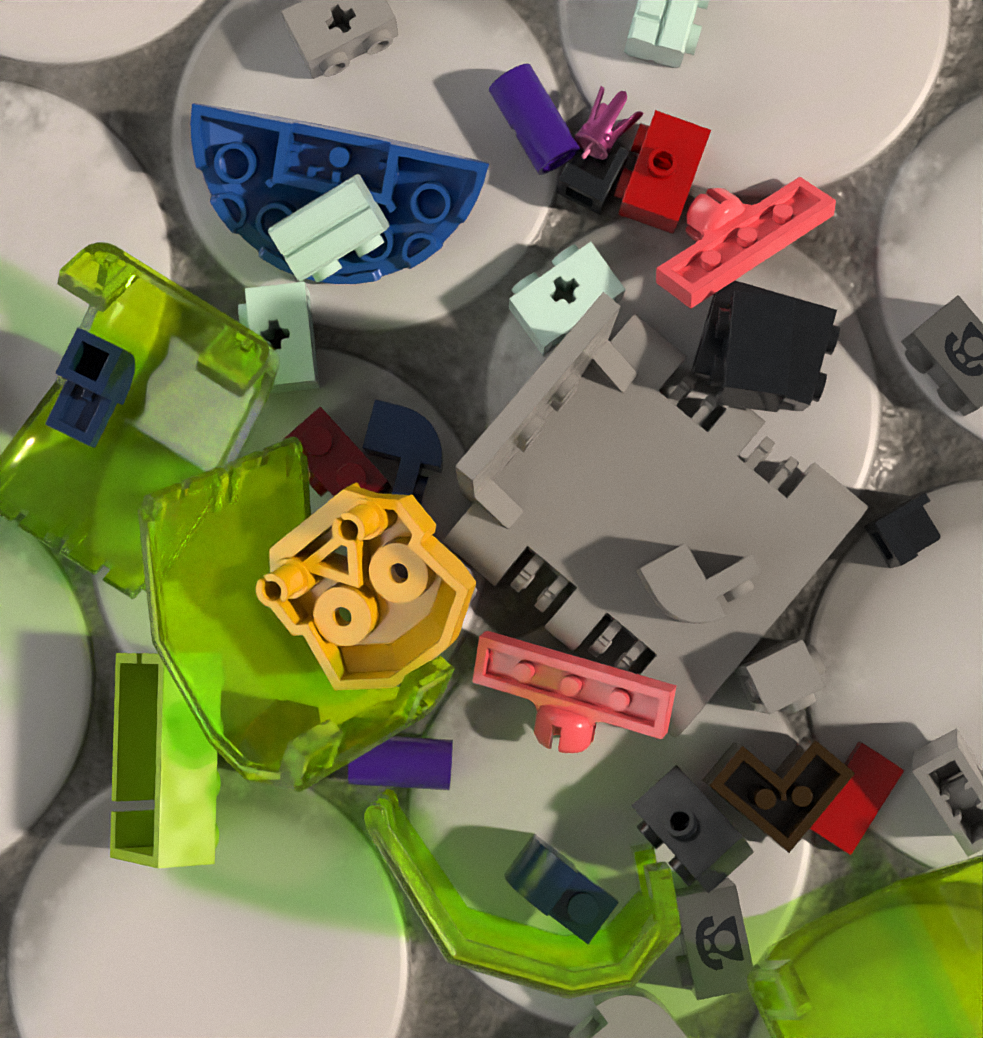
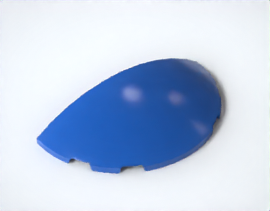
[190,103,489,284]

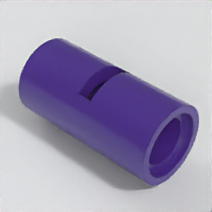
[489,63,580,175]
[348,734,453,791]

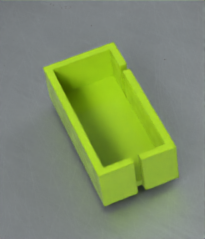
[110,653,223,869]

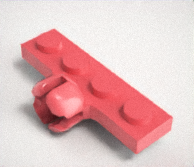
[656,177,836,309]
[472,631,677,753]

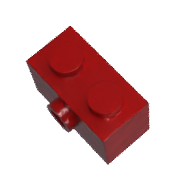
[614,110,711,234]

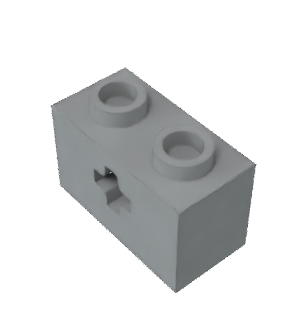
[281,0,399,79]
[912,728,983,857]

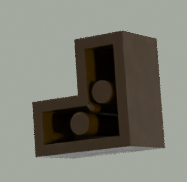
[702,737,855,853]

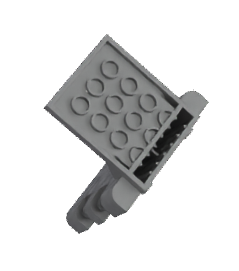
[443,292,868,738]

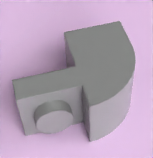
[636,543,762,624]
[569,985,687,1038]

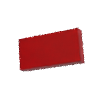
[810,742,905,855]

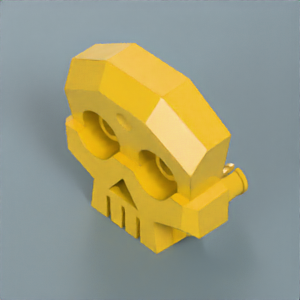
[255,482,476,691]

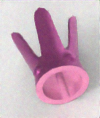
[575,86,644,160]

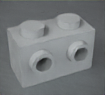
[734,639,826,715]

